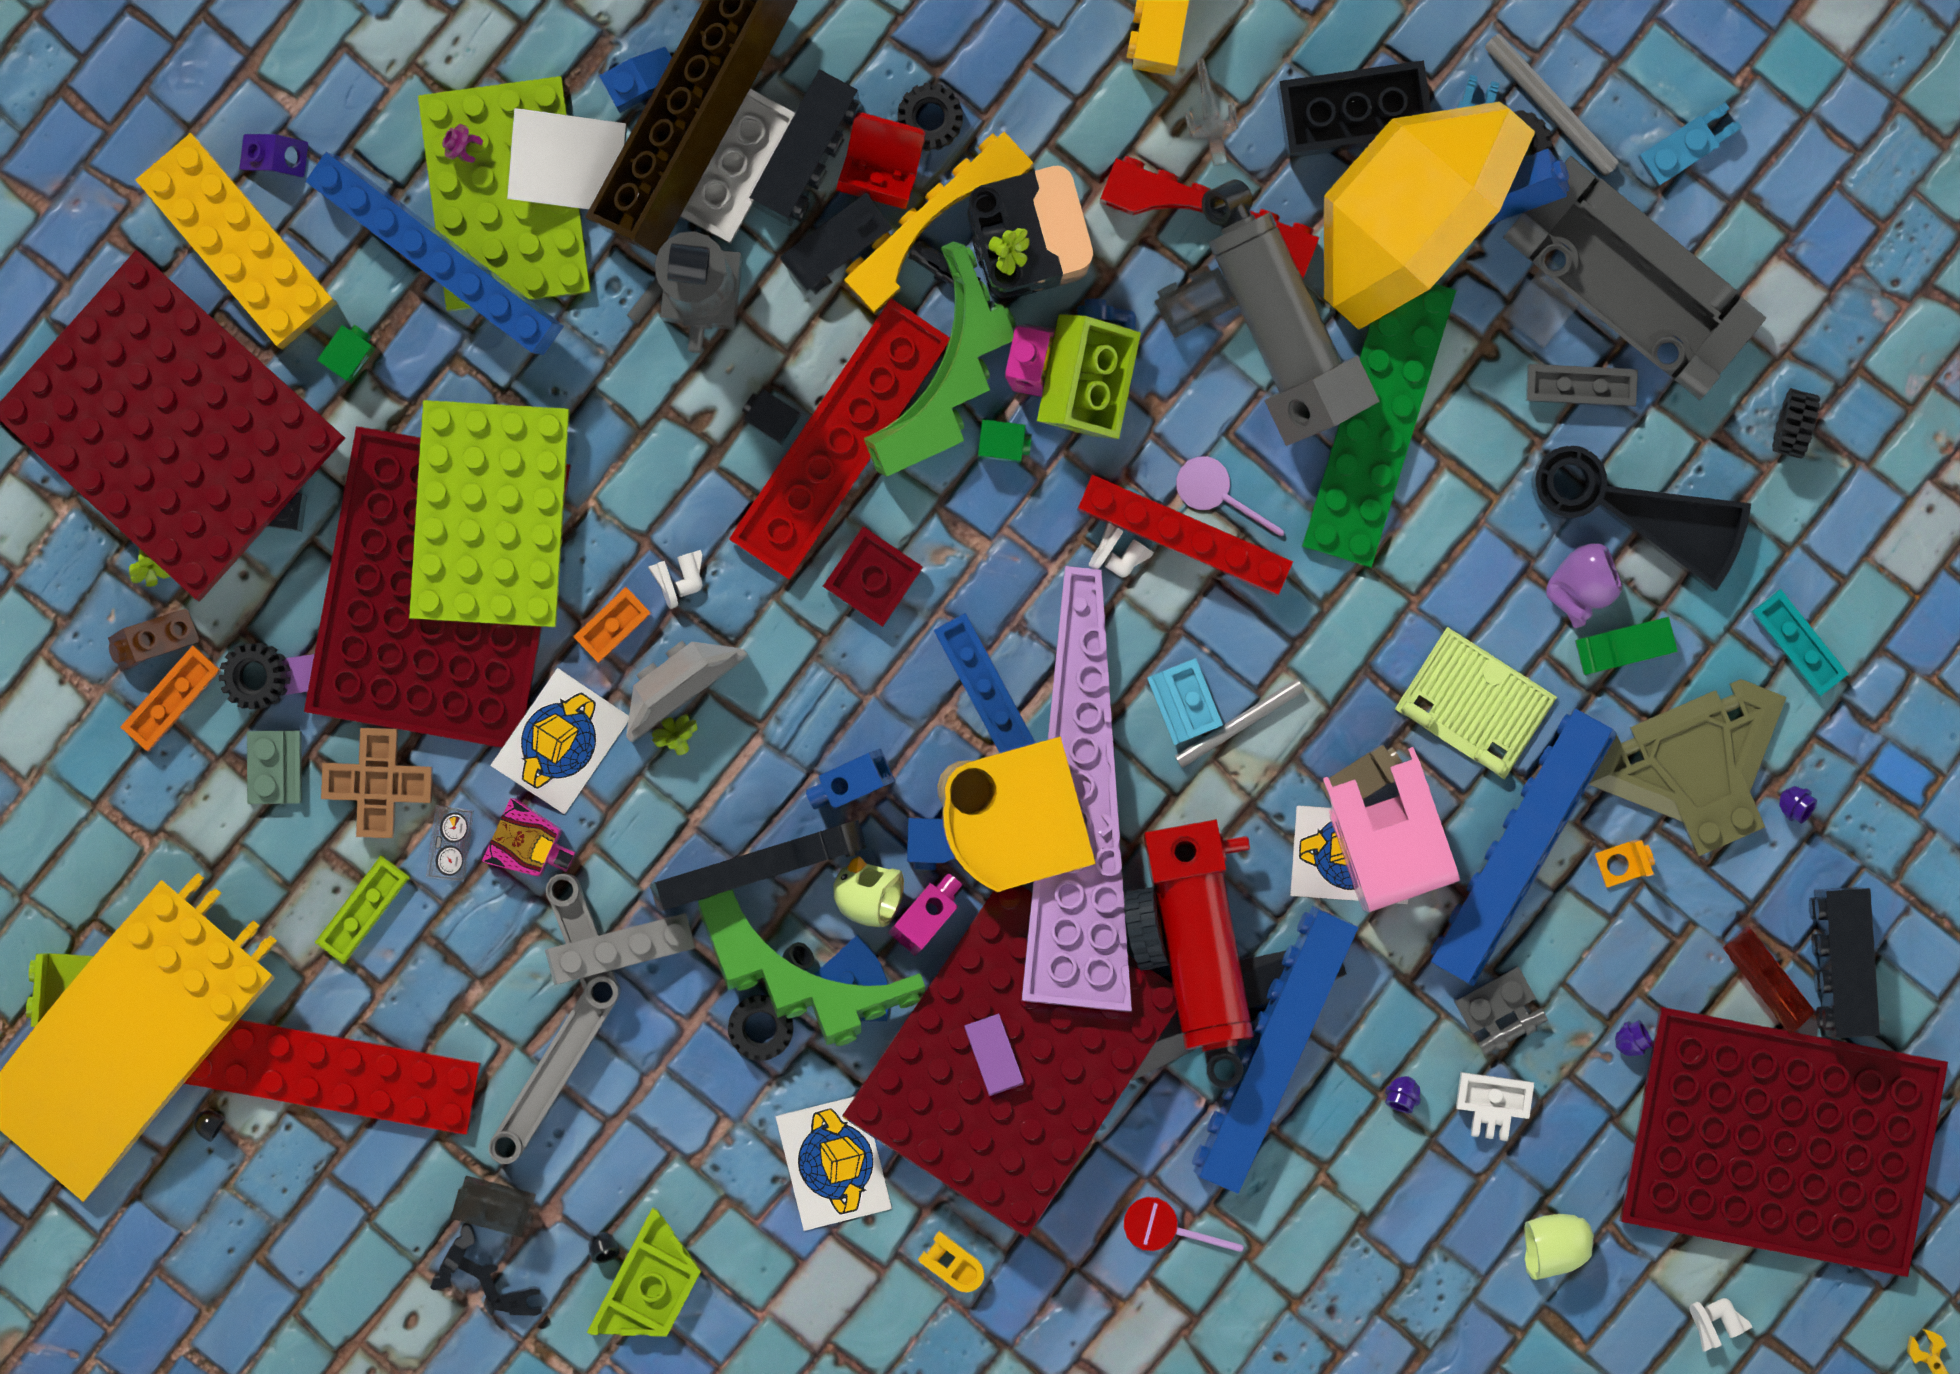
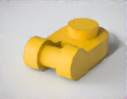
[917,1230,984,1292]

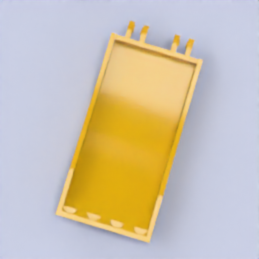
[0,873,277,1202]

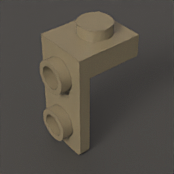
[1320,745,1403,802]

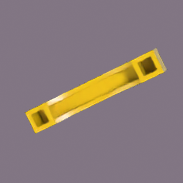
[844,132,1034,315]

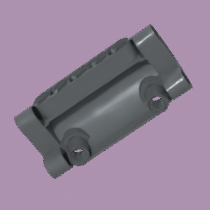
[1503,156,1767,400]

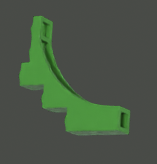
[864,241,1016,477]
[698,889,925,1046]

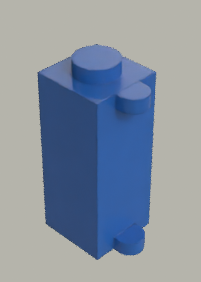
[1487,148,1570,226]

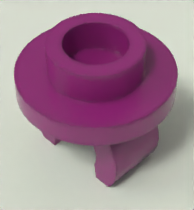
[442,124,483,162]

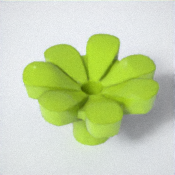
[989,228,1029,275]
[129,549,170,587]
[652,714,698,755]

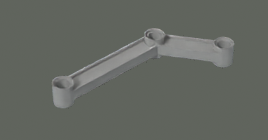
[489,873,621,1164]

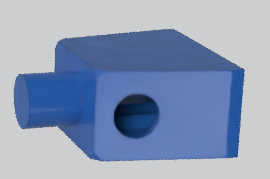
[806,748,896,810]

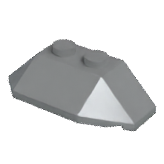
[626,641,749,742]

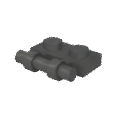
[1454,966,1548,1056]

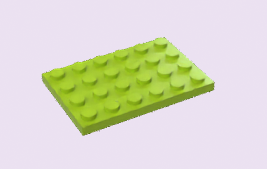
[418,76,591,312]
[409,400,570,627]

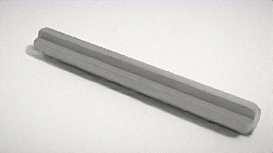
[1485,34,1619,176]

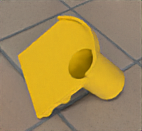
[937,736,1096,892]

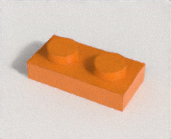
[573,587,652,663]

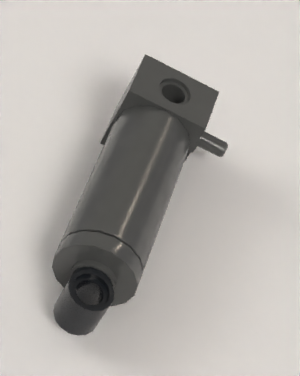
[1202,179,1380,446]
[655,232,743,353]

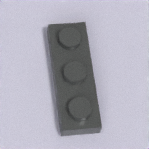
[1526,364,1638,407]

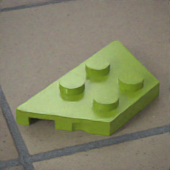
[587,1207,702,1337]

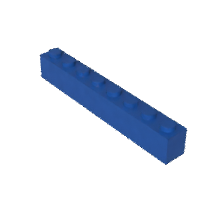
[305,152,564,355]
[1430,708,1617,987]
[1192,906,1359,1194]

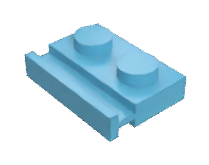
[1147,658,1223,745]

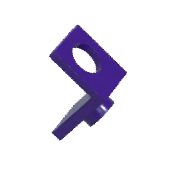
[239,134,308,178]

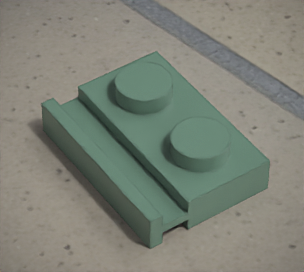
[247,731,302,804]

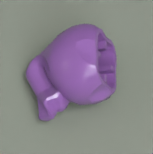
[1546,544,1623,629]

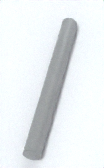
[1175,679,1305,768]

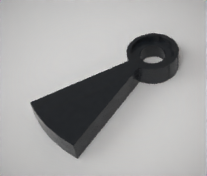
[1531,446,1752,592]
[649,820,867,912]

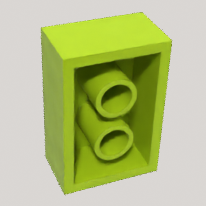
[1037,314,1141,439]

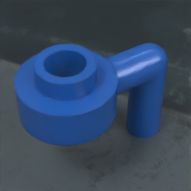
[1077,299,1136,331]

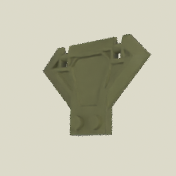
[1589,679,1787,856]

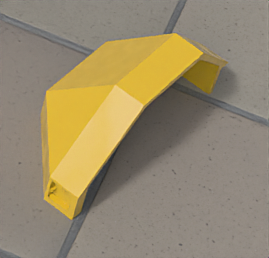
[1324,102,1535,330]

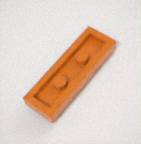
[120,645,221,751]

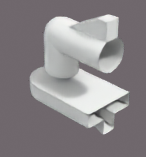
[1089,523,1154,577]
[648,550,703,609]
[1690,1298,1752,1351]

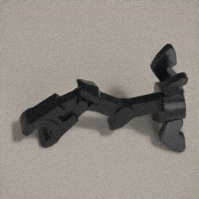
[430,1221,542,1316]

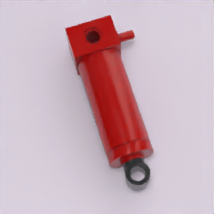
[1144,819,1254,1090]

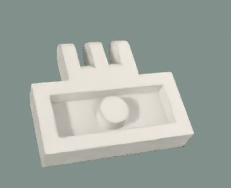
[1456,1072,1534,1141]

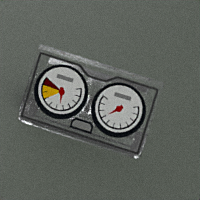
[426,805,474,882]

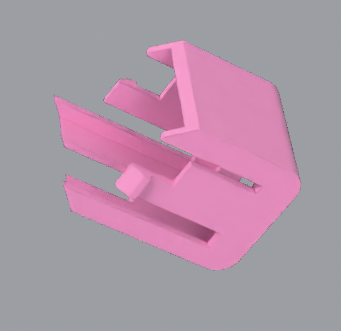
[1323,747,1460,912]

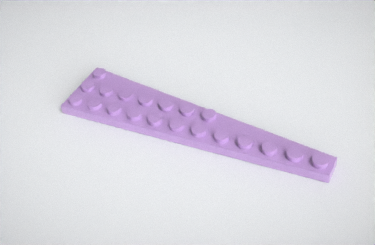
[1022,566,1132,1012]

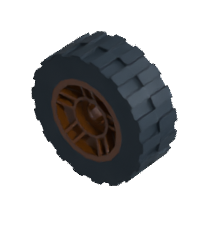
[1124,886,1169,971]

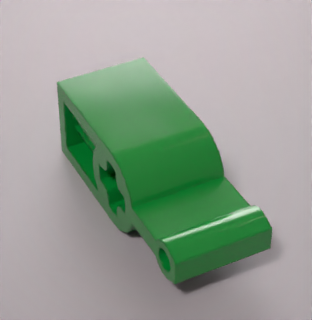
[1575,617,1678,675]

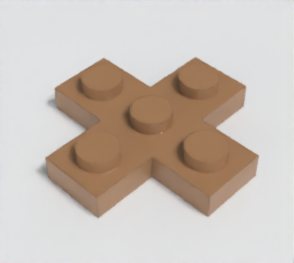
[321,728,433,838]

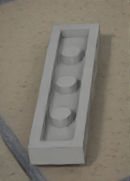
[545,913,695,985]

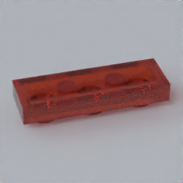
[1723,925,1815,1034]

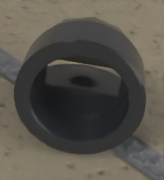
[782,942,814,971]
[194,1110,226,1142]
[588,1232,620,1264]

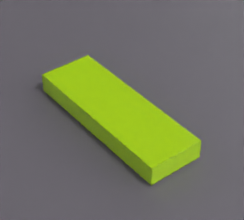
[315,855,411,964]

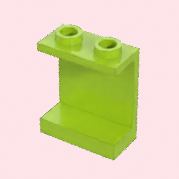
[26,953,94,1027]

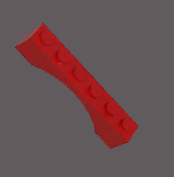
[1099,156,1319,279]
[1077,475,1293,596]

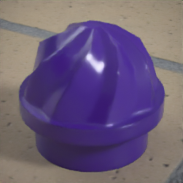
[1779,786,1817,824]
[1615,1020,1653,1056]
[1385,1076,1421,1113]

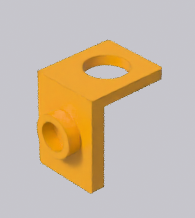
[1595,839,1655,887]

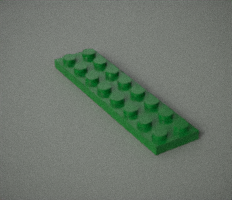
[1301,284,1457,568]

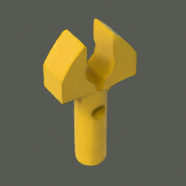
[1907,1329,1949,1374]

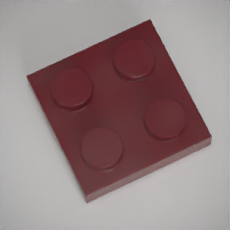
[822,526,924,627]

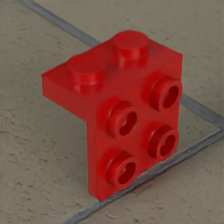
[836,112,926,210]

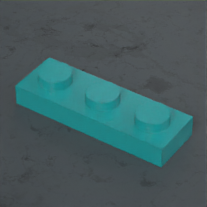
[1750,589,1849,697]

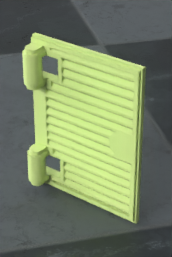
[1395,627,1557,780]

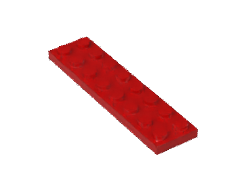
[729,298,950,580]
[184,1019,481,1135]

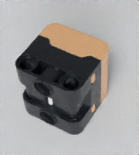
[967,166,1093,301]

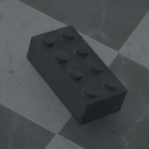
[1277,60,1431,159]
[749,69,862,227]
[1809,887,1880,1038]

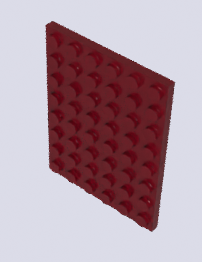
[0,250,346,602]
[304,426,572,748]
[842,885,1178,1239]
[1619,1006,1948,1277]

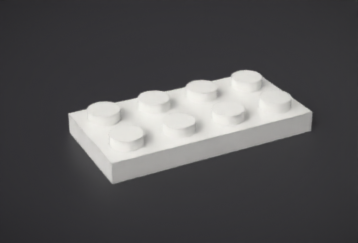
[680,89,795,244]

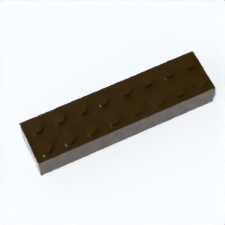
[585,0,798,256]

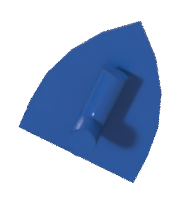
[814,935,889,1022]

